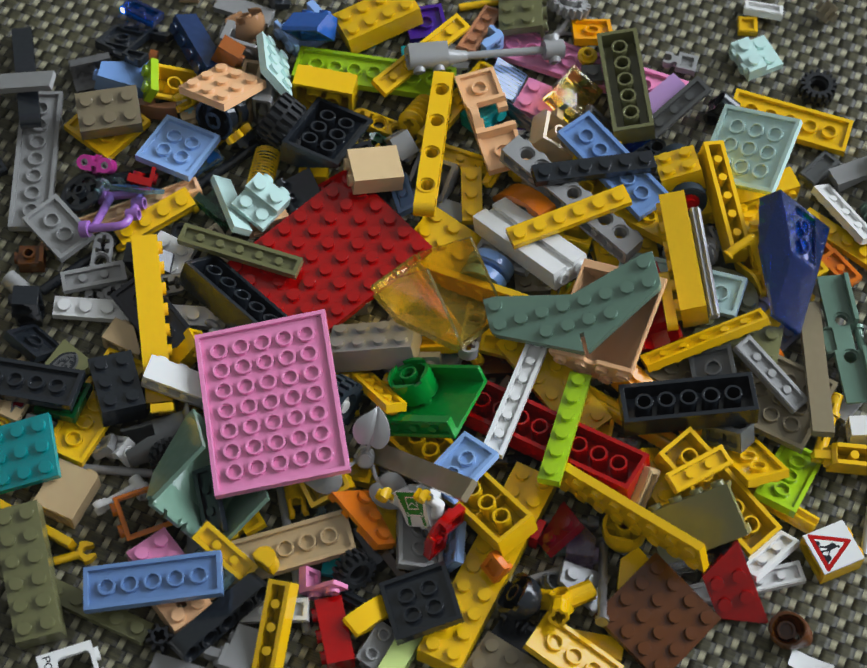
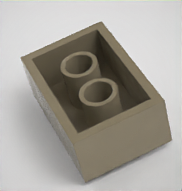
[74,85,143,140]

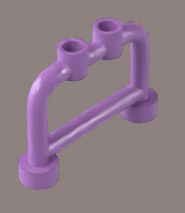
[78,188,147,238]

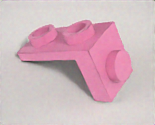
[298,565,348,601]

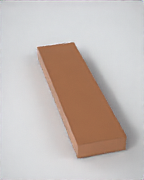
[456,5,499,52]

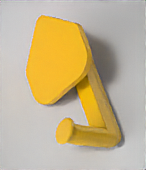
[723,234,773,299]

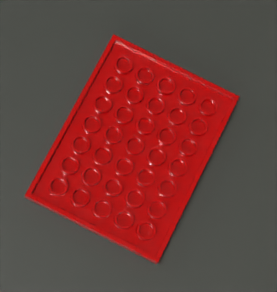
[227,171,433,334]

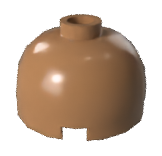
[224,8,265,43]

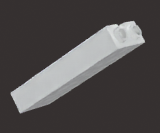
[473,197,587,290]

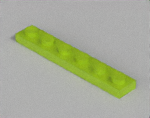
[537,371,592,487]

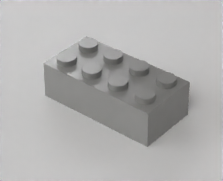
[330,319,422,373]

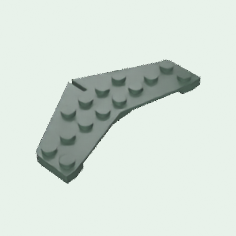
[483,251,661,355]

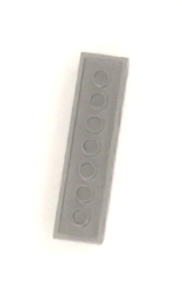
[8,91,64,231]

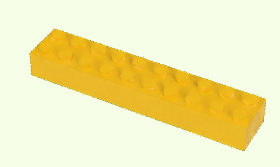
[416,461,556,668]

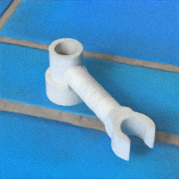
[92,474,149,516]

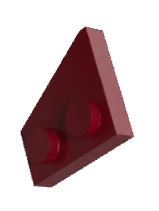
[538,502,585,558]

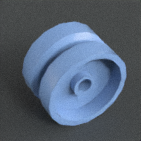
[462,248,514,287]

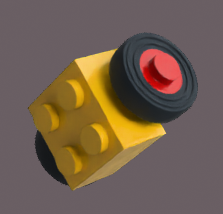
[654,143,707,217]

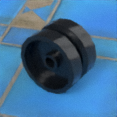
[195,101,249,140]

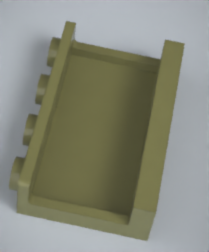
[647,478,752,564]

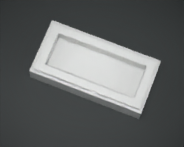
[743,0,783,21]

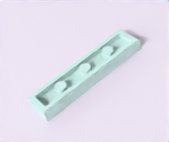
[210,174,252,236]

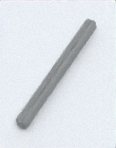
[689,207,720,319]

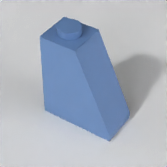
[92,61,149,99]

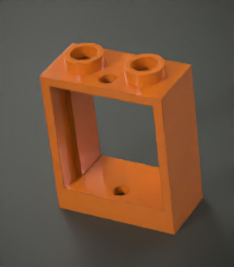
[109,485,173,542]

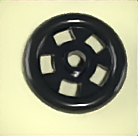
[60,172,104,214]

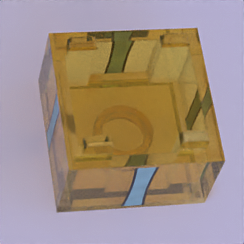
[542,64,603,123]

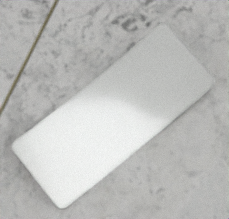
[788,650,834,668]

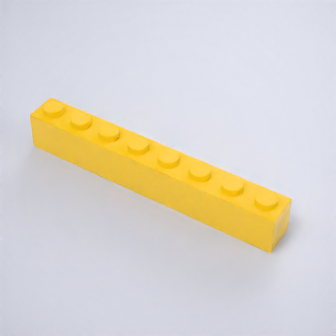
[131,234,174,409]

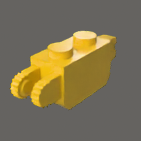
[811,442,867,476]

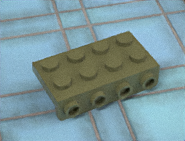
[499,0,548,39]

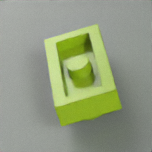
[141,58,159,103]

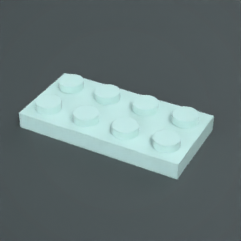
[256,31,293,96]

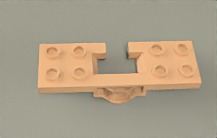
[454,66,528,176]

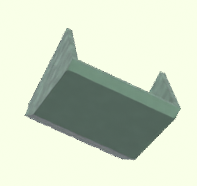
[146,409,270,540]

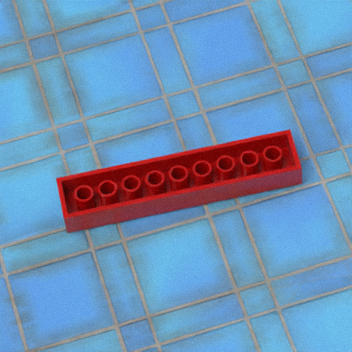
[463,380,650,499]

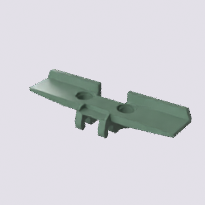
[816,272,867,405]

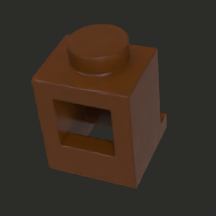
[14,243,47,273]

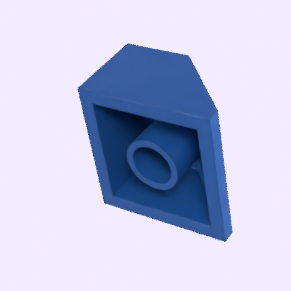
[281,10,338,42]

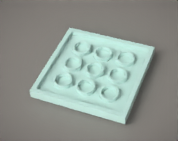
[710,104,803,196]

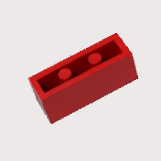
[311,595,355,668]

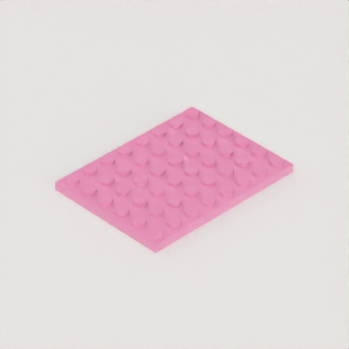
[194,309,351,499]

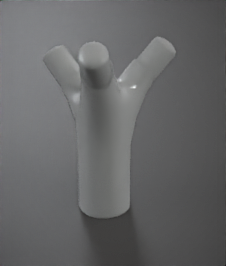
[551,17,572,37]

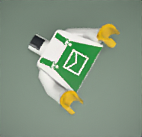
[375,484,445,538]

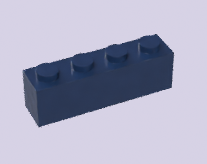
[170,14,218,76]

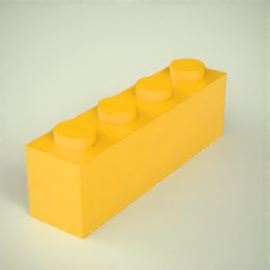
[251,579,299,668]

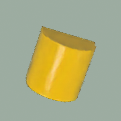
[252,546,280,575]

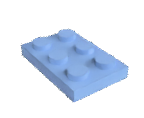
[434,431,500,505]

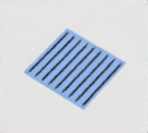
[494,57,527,102]

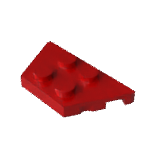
[702,540,769,624]

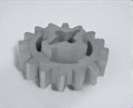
[548,0,591,20]

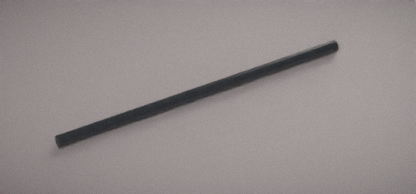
[40,141,261,296]

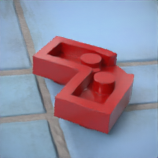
[423,503,466,561]

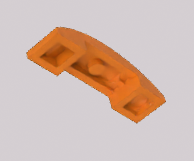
[492,183,556,217]

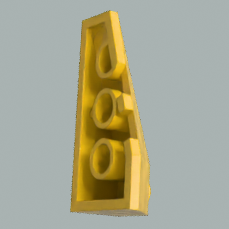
[154,63,197,101]

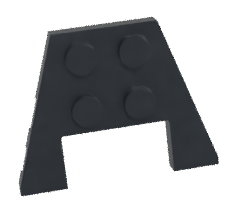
[95,25,174,68]

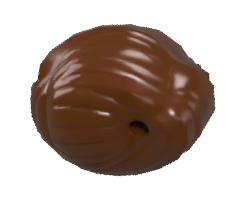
[768,610,813,650]

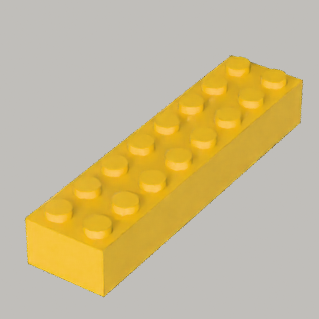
[388,436,538,558]

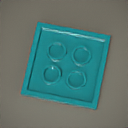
[0,412,62,495]

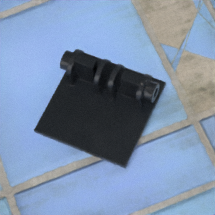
[276,168,320,215]
[491,614,537,657]

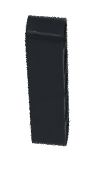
[169,572,267,663]

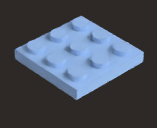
[135,114,221,182]

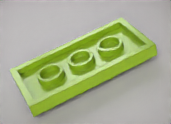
[753,445,822,518]

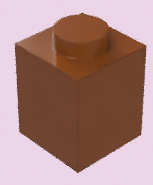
[211,35,246,68]

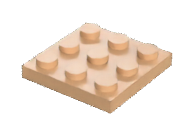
[179,63,267,112]

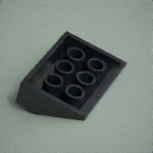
[279,96,373,168]

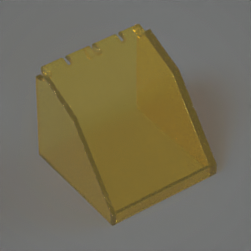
[371,236,498,351]

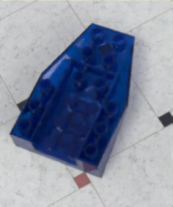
[758,189,830,335]

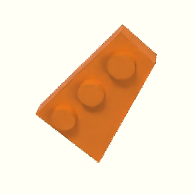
[328,489,396,550]

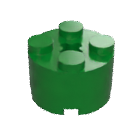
[387,357,439,407]

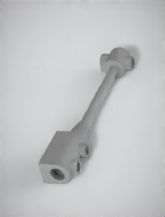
[404,33,566,75]

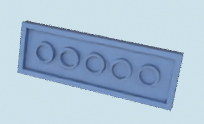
[557,111,669,221]
[83,550,224,614]

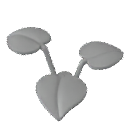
[304,407,407,510]

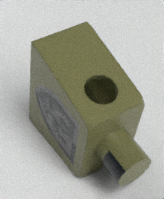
[45,339,89,382]

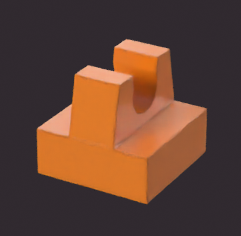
[480,550,513,584]

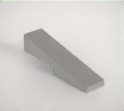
[828,156,867,193]

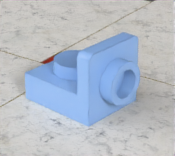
[481,24,504,60]

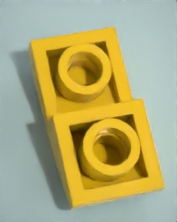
[342,594,389,638]

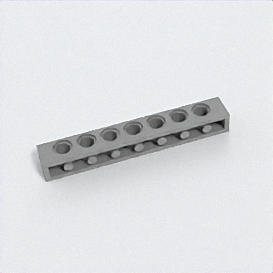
[500,135,644,264]

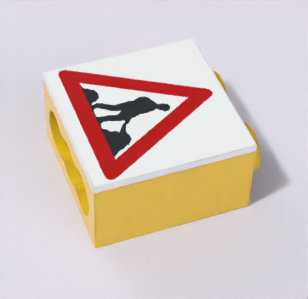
[799,520,865,584]

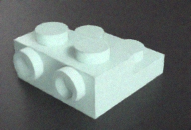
[728,35,784,81]
[230,172,291,233]

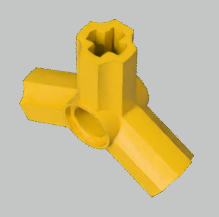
[540,579,597,627]

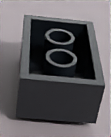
[87,350,147,427]

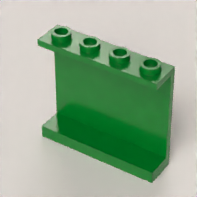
[385,364,487,438]

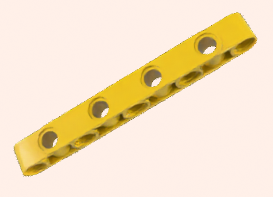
[413,71,455,217]

